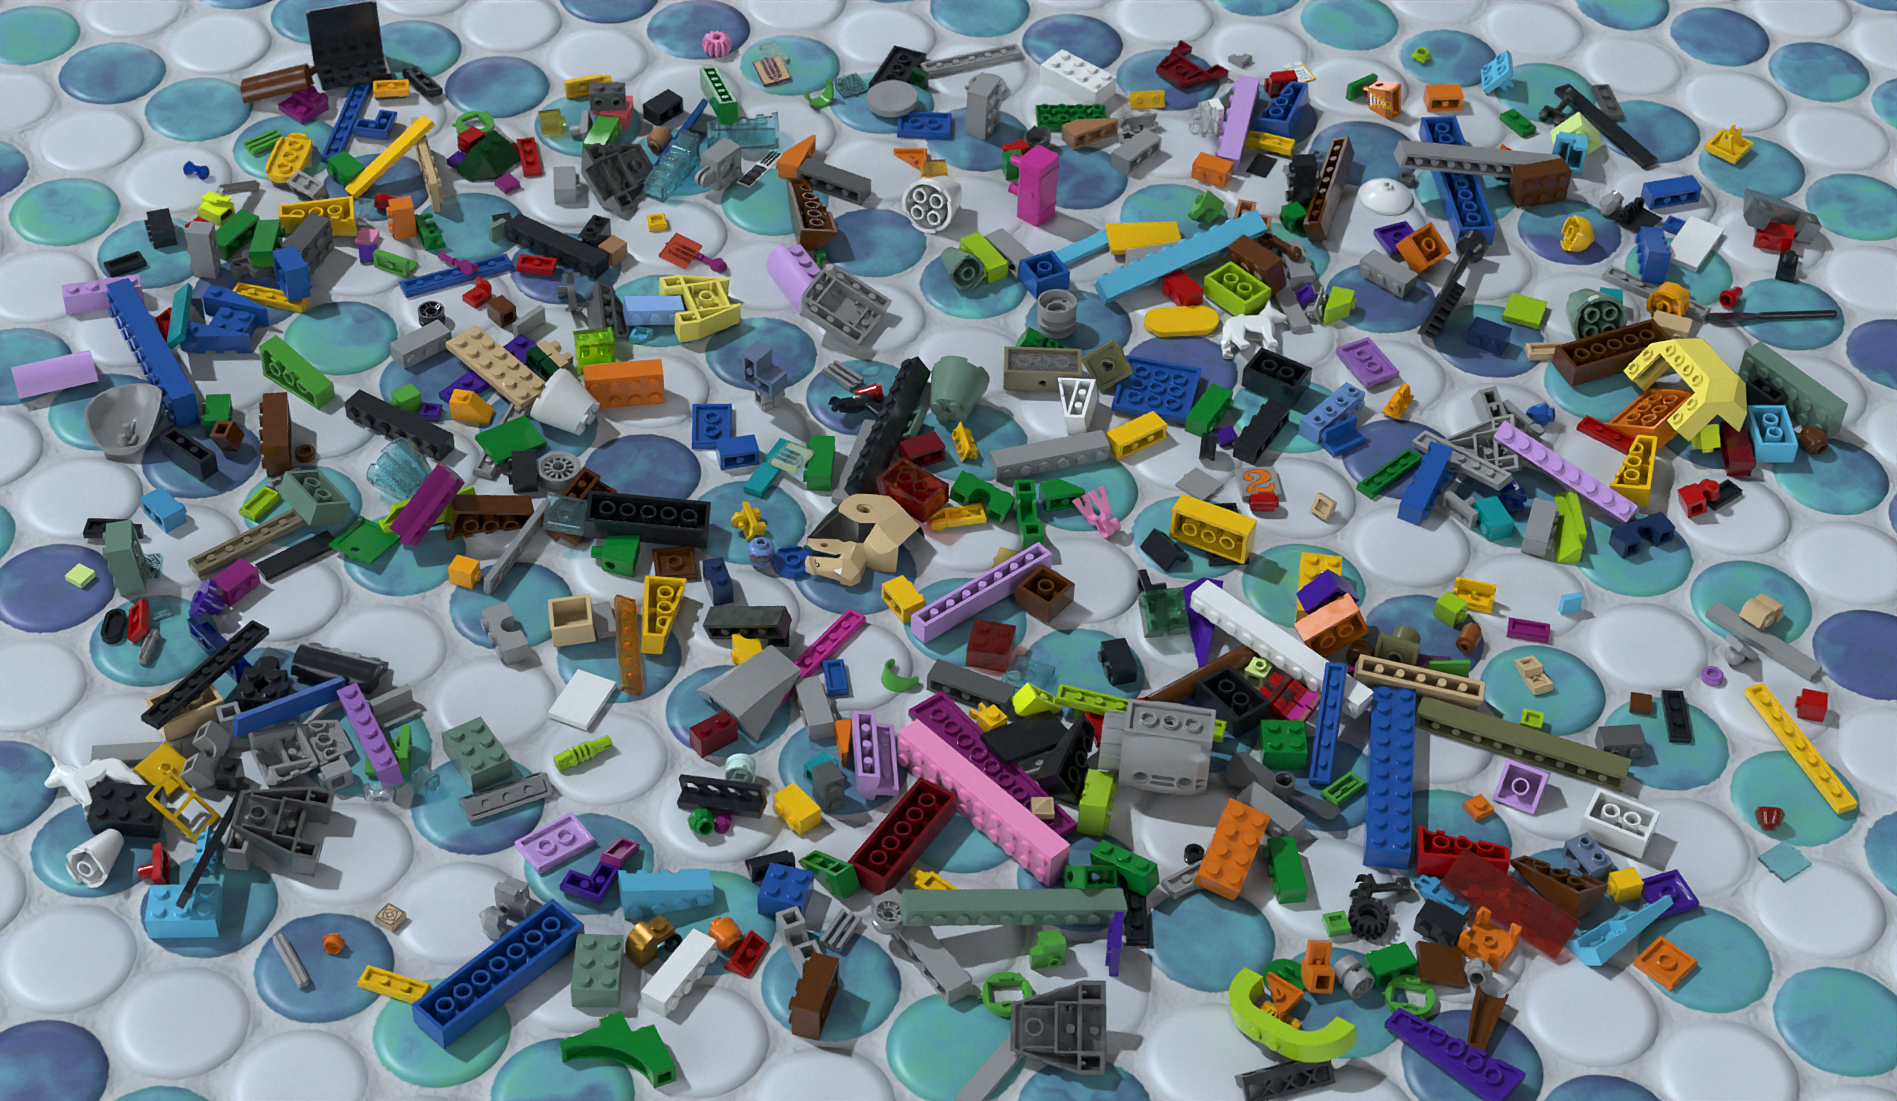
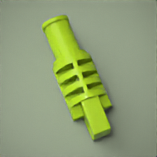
[554,735,613,771]

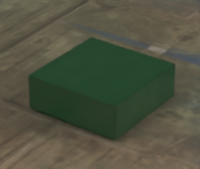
[911,66,929,90]

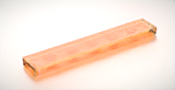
[614,594,643,696]

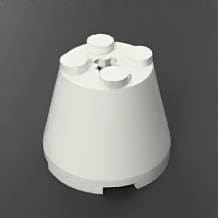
[902,176,962,233]
[530,368,600,436]

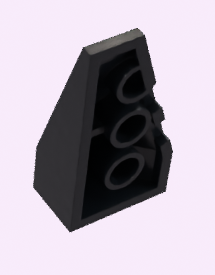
[1035,714,1095,806]

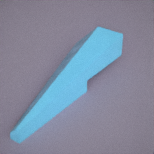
[1563,895,1673,965]

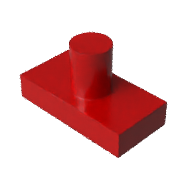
[138,842,170,885]

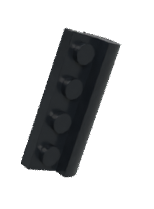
[291,643,389,694]

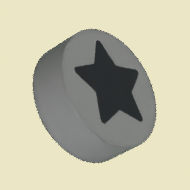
[1119,131,1135,145]

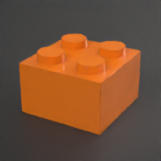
[1396,222,1451,274]

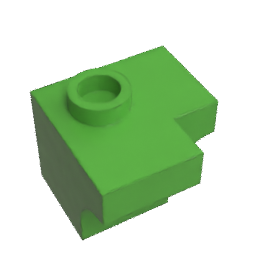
[1188,190,1225,223]
[1029,929,1066,969]

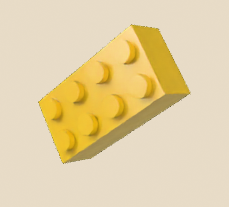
[1169,494,1257,564]
[1295,552,1342,623]

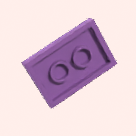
[1336,337,1400,388]

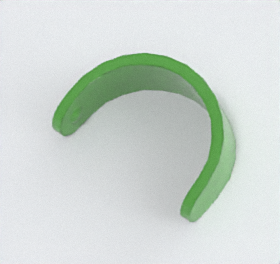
[803,78,834,108]
[881,659,919,692]

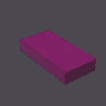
[1506,617,1550,644]
[600,837,640,868]

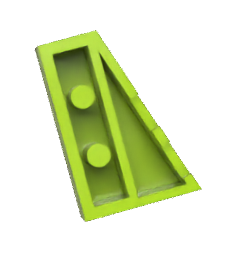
[1077,769,1118,837]

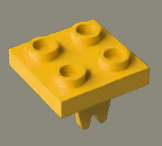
[1704,124,1754,164]

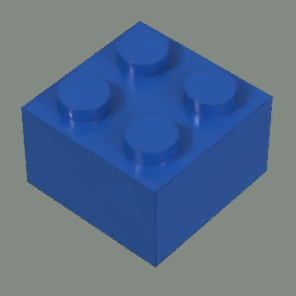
[272,246,312,302]
[1018,250,1070,299]
[757,862,814,918]

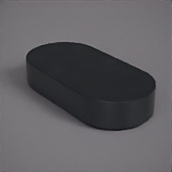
[100,608,127,644]

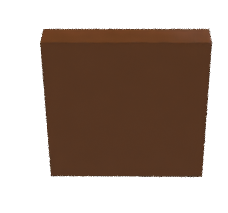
[652,545,697,580]
[1415,940,1466,989]

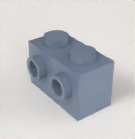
[1562,832,1613,881]

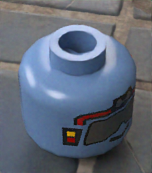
[748,537,775,568]

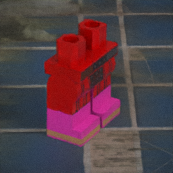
[1259,672,1321,724]

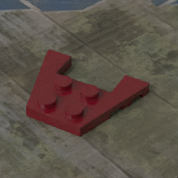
[1156,40,1229,89]

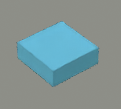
[1558,592,1583,615]

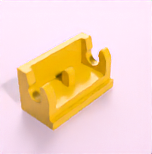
[1453,576,1497,615]

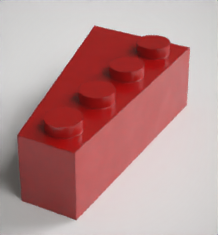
[1415,825,1510,882]

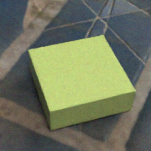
[65,563,96,589]

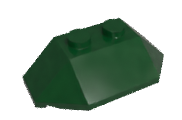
[456,130,520,182]

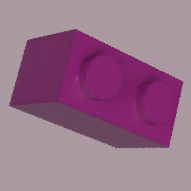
[212,558,261,607]

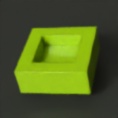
[1520,708,1545,731]

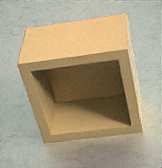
[548,594,596,647]

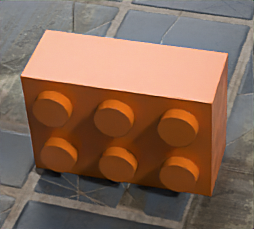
[1294,593,1370,658]

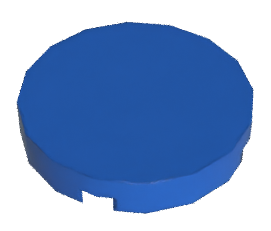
[772,545,812,579]

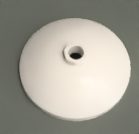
[1358,178,1412,215]

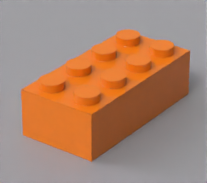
[583,359,665,409]
[1193,798,1271,901]

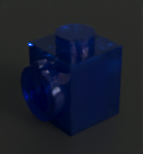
[1497,479,1527,514]

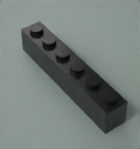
[506,213,609,280]
[344,389,455,462]

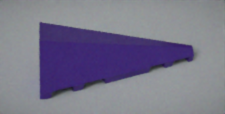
[1181,577,1224,668]

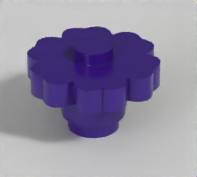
[188,578,226,620]

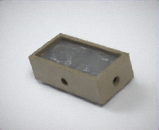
[1003,346,1082,391]

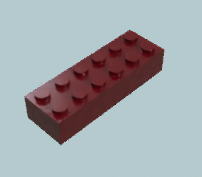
[847,777,958,896]

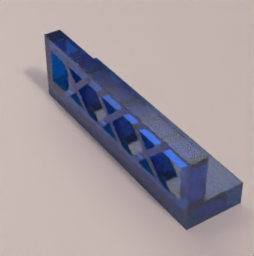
[187,617,254,684]

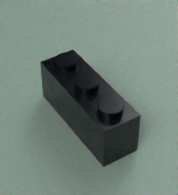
[1285,154,1318,208]
[159,426,218,481]

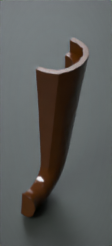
[1467,984,1509,1061]

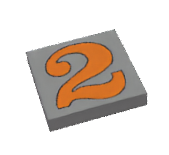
[1235,466,1282,501]

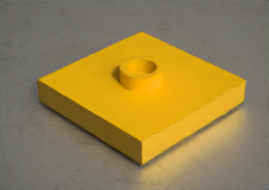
[133,741,186,797]

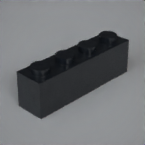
[1232,398,1291,466]

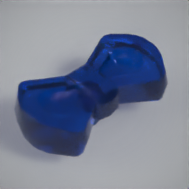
[183,161,210,180]

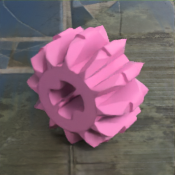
[702,30,732,57]

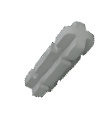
[137,629,161,665]

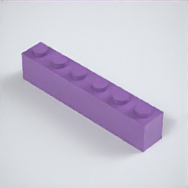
[337,682,404,790]

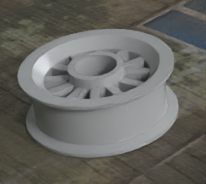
[536,451,581,493]

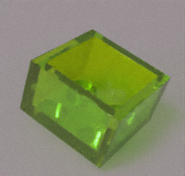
[573,327,616,375]

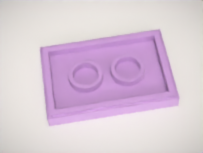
[515,812,596,875]

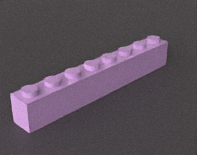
[1493,421,1639,525]
[911,542,1052,644]

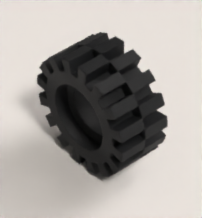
[1348,897,1390,940]

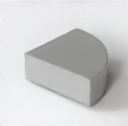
[1228,54,1252,68]

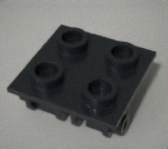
[1612,197,1663,233]

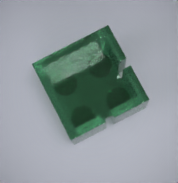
[1138,587,1189,638]

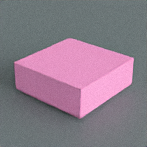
[355,227,380,246]

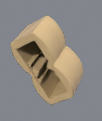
[1739,593,1785,629]

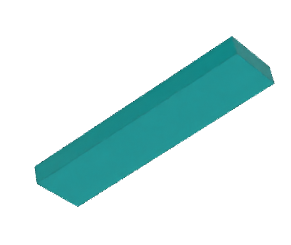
[743,438,798,498]

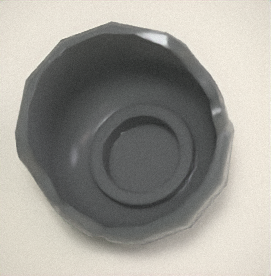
[1024,125,1051,149]

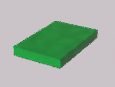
[475,415,547,466]

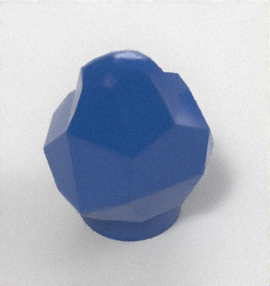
[1526,402,1555,426]

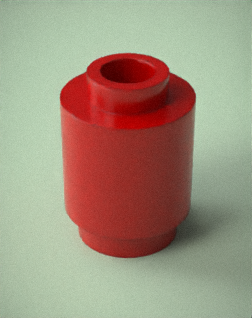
[1249,492,1279,512]

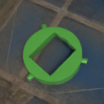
[452,111,495,136]
[977,972,1032,1017]
[1380,975,1435,1020]

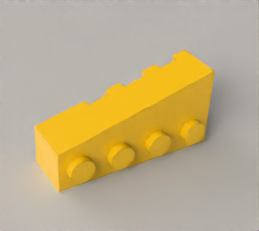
[278,196,357,236]
[1609,435,1657,507]
[641,575,687,654]

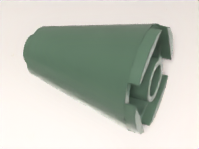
[941,247,985,291]

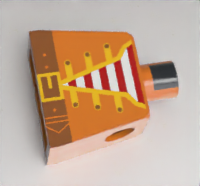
[1362,80,1401,120]

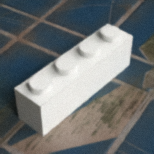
[641,928,718,1017]

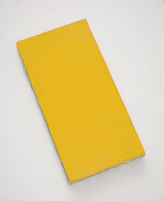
[1105,221,1181,255]

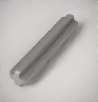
[217,180,260,196]
[273,933,310,988]

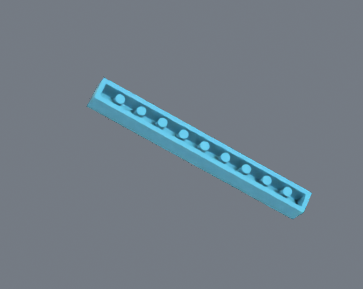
[1094,210,1268,305]

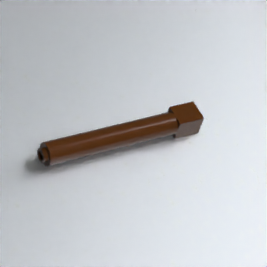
[1145,643,1261,704]

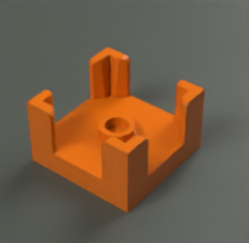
[1457,906,1522,973]

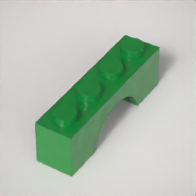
[1013,479,1044,551]

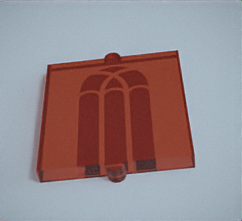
[659,233,702,269]

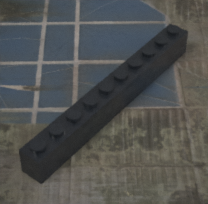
[844,356,931,496]

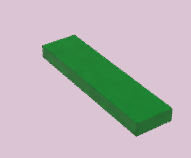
[1356,448,1423,500]

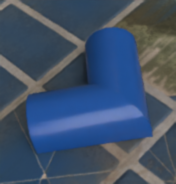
[352,110,398,140]

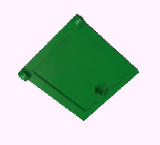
[329,515,402,564]

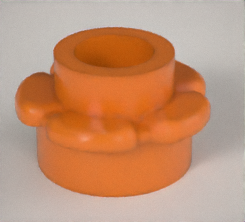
[323,933,345,954]

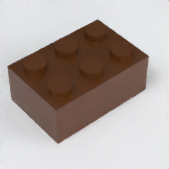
[1508,158,1572,208]
[1228,234,1287,297]
[789,952,839,1041]

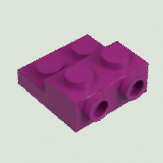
[278,85,329,125]

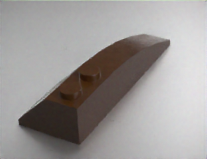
[786,178,838,252]

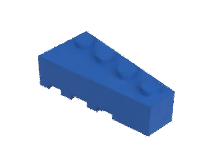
[1254,81,1308,139]
[1635,226,1671,284]
[1397,441,1453,526]

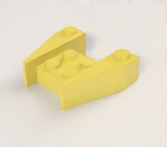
[659,275,741,342]

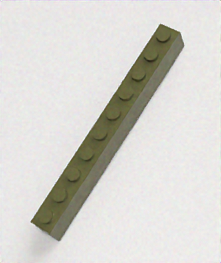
[1415,695,1632,792]

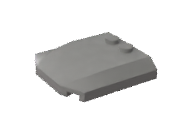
[800,265,892,350]

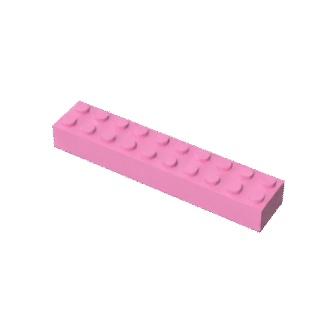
[897,719,1070,887]

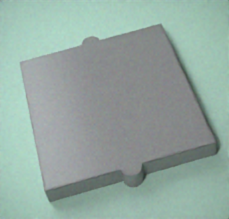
[1175,467,1223,501]

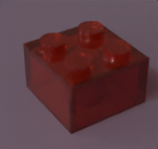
[966,619,1016,673]

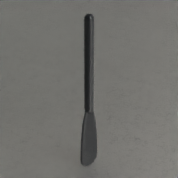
[1706,310,1837,322]

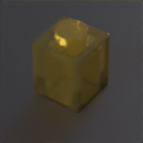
[538,108,566,136]

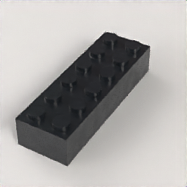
[584,490,711,549]

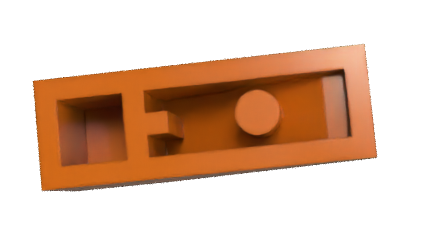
[776,135,816,178]

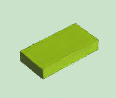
[239,486,281,522]

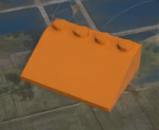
[1606,388,1695,450]

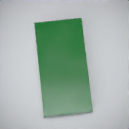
[1035,104,1107,132]

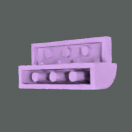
[767,244,821,316]
[11,350,98,399]
[852,710,899,800]

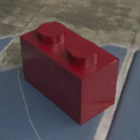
[899,431,945,469]
[689,709,738,758]

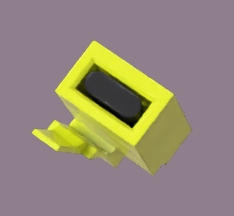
[197,191,235,227]

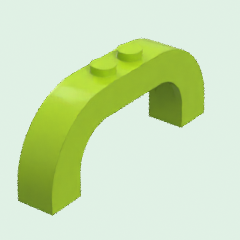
[1229,967,1357,1063]

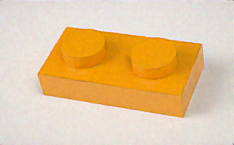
[373,79,410,98]

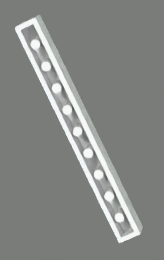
[1190,580,1374,720]

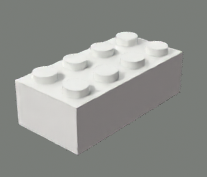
[1040,49,1117,105]

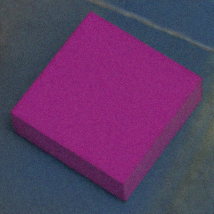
[494,173,520,194]

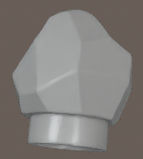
[1600,190,1624,216]
[479,906,507,939]
[1464,957,1493,987]

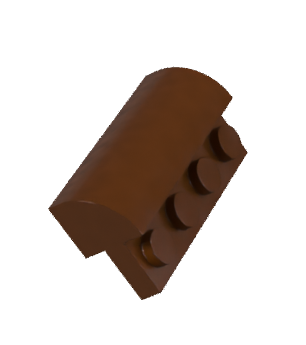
[240,63,318,104]
[542,467,617,546]

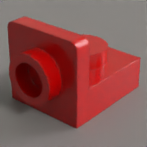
[462,276,492,309]

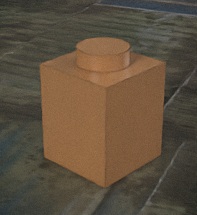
[598,235,628,268]

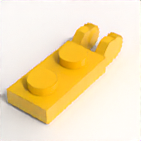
[1245,131,1296,156]
[927,503,987,531]

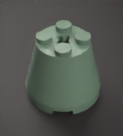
[1566,289,1628,340]
[930,356,990,424]

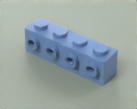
[1298,382,1365,445]

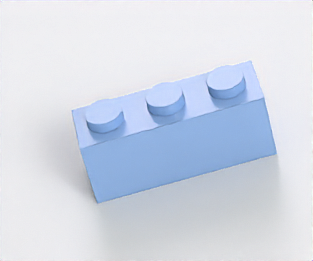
[623,295,684,325]

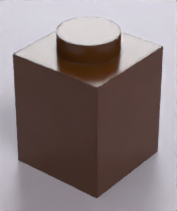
[487,295,517,328]
[209,420,245,451]

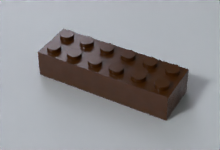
[1552,319,1672,387]

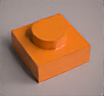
[1462,794,1494,822]

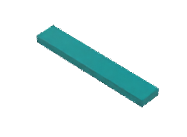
[167,282,193,349]

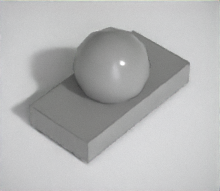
[1725,634,1759,665]

